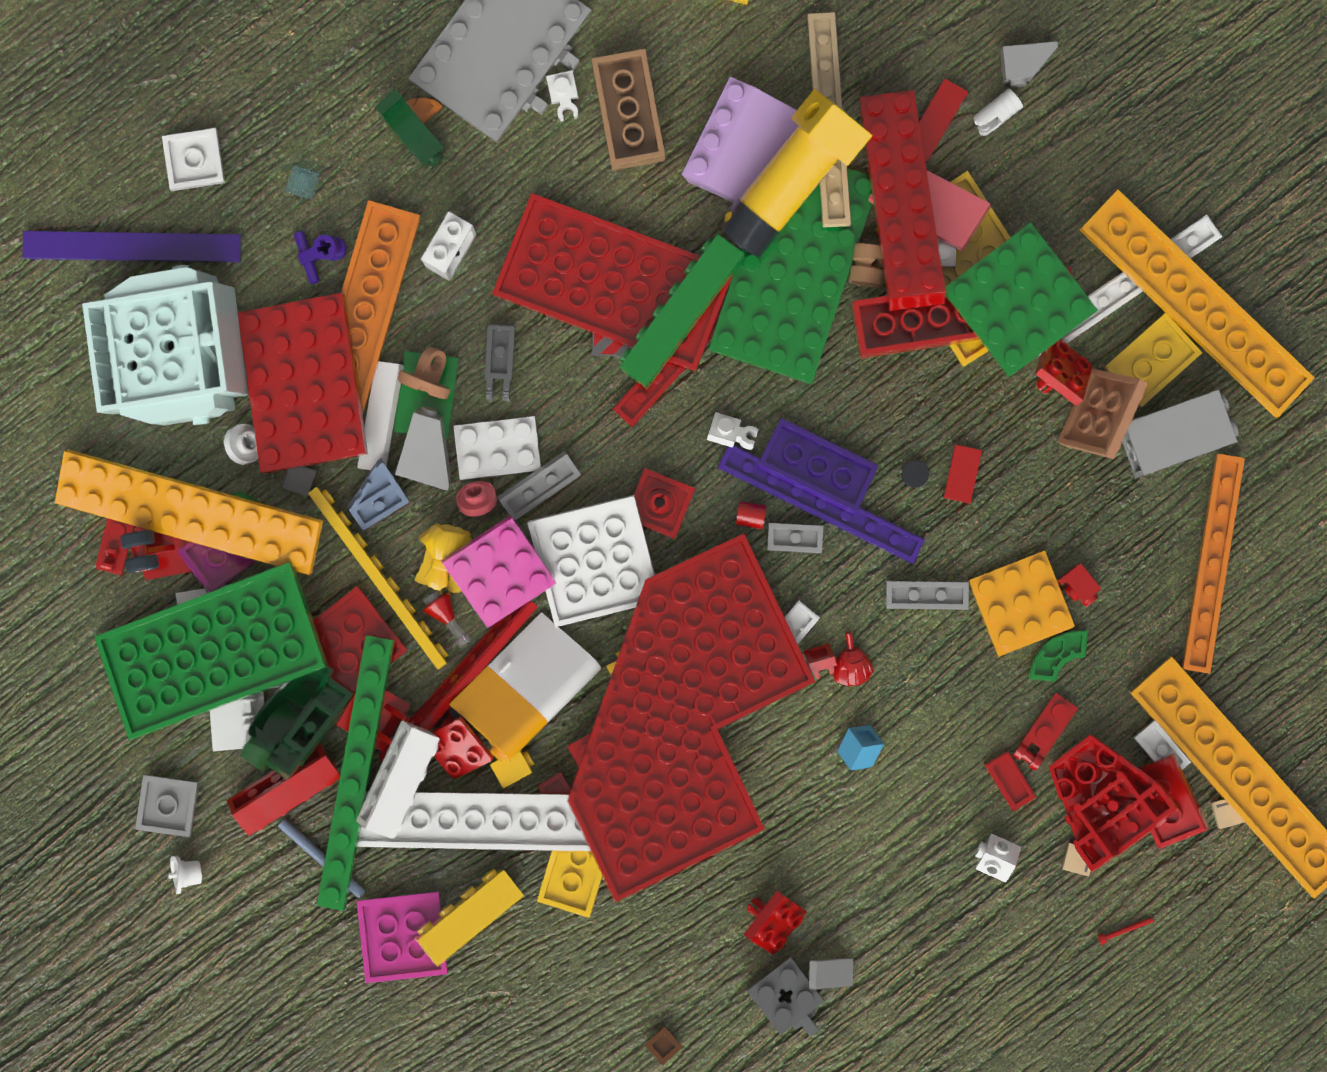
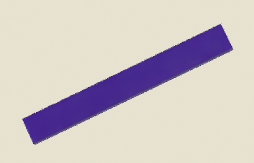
[22,231,242,263]
[718,446,925,564]

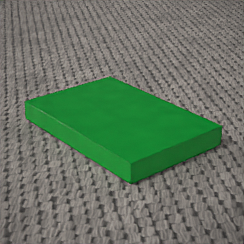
[394,351,459,439]

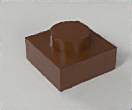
[644,1025,683,1066]

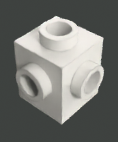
[975,834,1021,882]

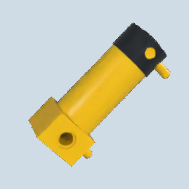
[717,89,872,258]

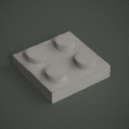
[135,775,199,837]

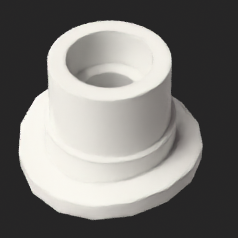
[168,856,202,894]

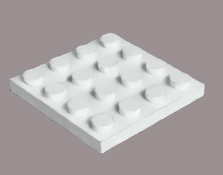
[527,495,655,627]

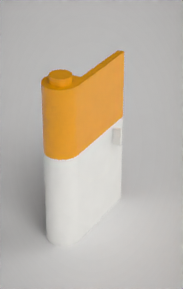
[450,612,601,762]

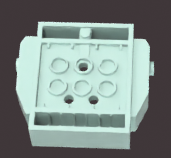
[82,265,249,426]

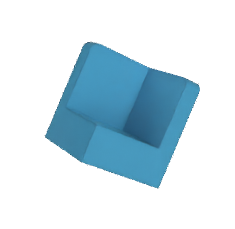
[838,725,884,770]

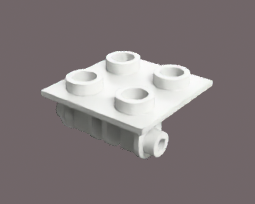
[210,692,264,751]

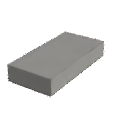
[809,957,853,989]

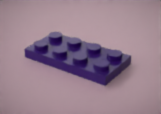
[757,418,878,515]

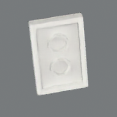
[454,416,541,480]

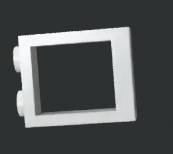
[421,211,477,281]

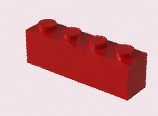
[226,743,340,836]

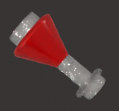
[423,590,473,649]

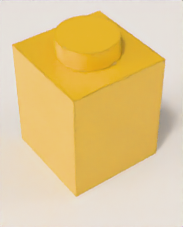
[490,750,535,789]

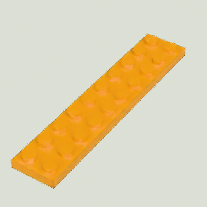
[1079,190,1315,418]
[55,449,323,575]
[1130,657,1327,899]

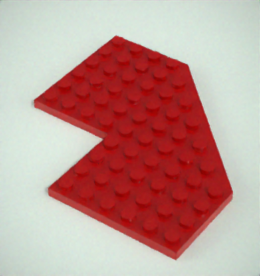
[567,534,815,902]

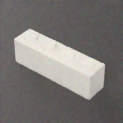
[356,720,440,839]

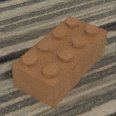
[591,49,665,171]

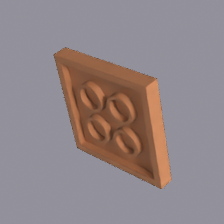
[1057,368,1148,459]

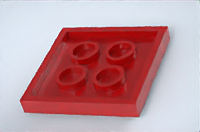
[313,586,408,693]

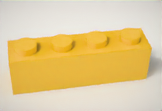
[414,869,524,966]

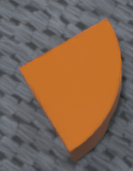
[407,98,443,124]

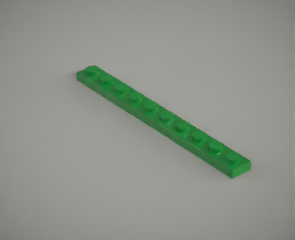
[317,635,395,911]

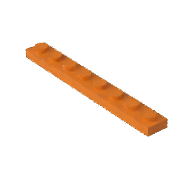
[1182,454,1245,674]

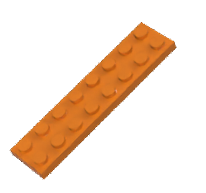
[341,200,421,416]

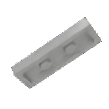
[497,451,581,520]
[886,581,969,610]

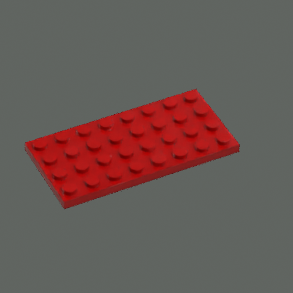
[492,193,734,372]

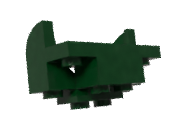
[241,667,353,780]

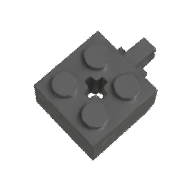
[746,954,824,1037]

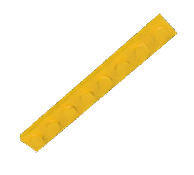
[308,487,449,670]

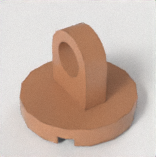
[397,347,451,399]

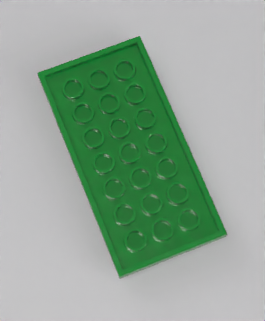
[708,168,872,385]
[94,562,328,740]

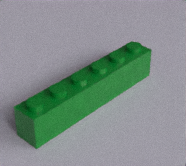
[619,234,745,389]

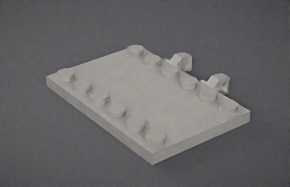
[408,0,592,143]

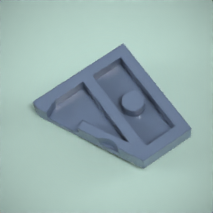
[348,458,409,531]

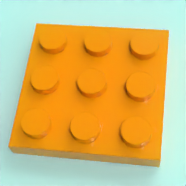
[968,551,1075,657]

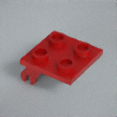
[336,690,416,751]

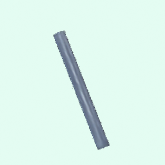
[278,819,366,899]

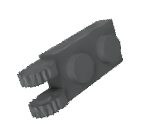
[485,324,515,401]

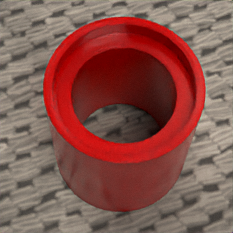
[736,501,767,529]

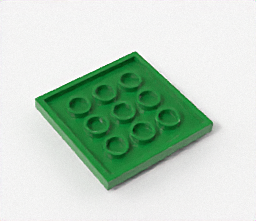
[945,223,1098,378]

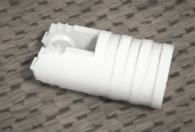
[973,89,1023,136]

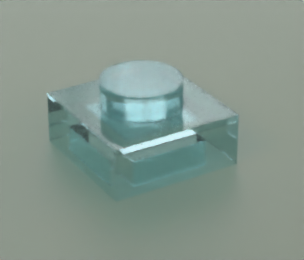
[285,165,320,201]

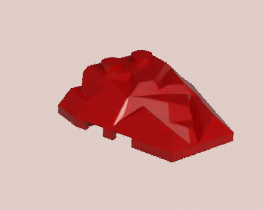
[1049,734,1179,872]

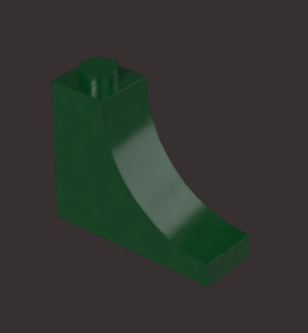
[375,89,446,169]

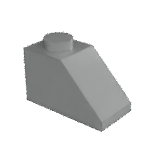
[1000,41,1058,87]

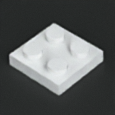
[162,128,225,191]

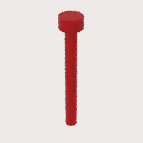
[1097,917,1154,945]

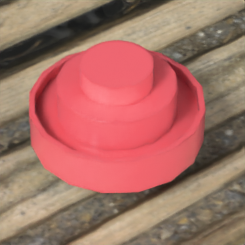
[456,481,497,517]

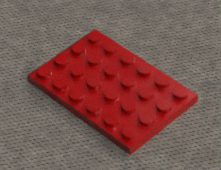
[237,293,368,474]

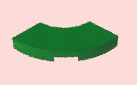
[1028,630,1088,682]

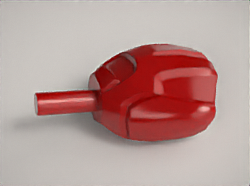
[833,631,874,686]

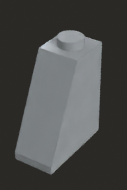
[395,406,452,491]

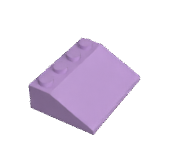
[682,77,798,203]

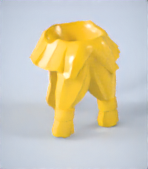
[414,523,472,593]

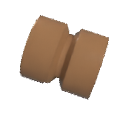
[849,243,885,288]

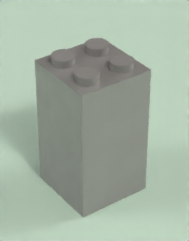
[1122,390,1239,478]

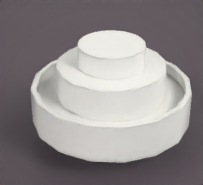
[224,424,258,465]

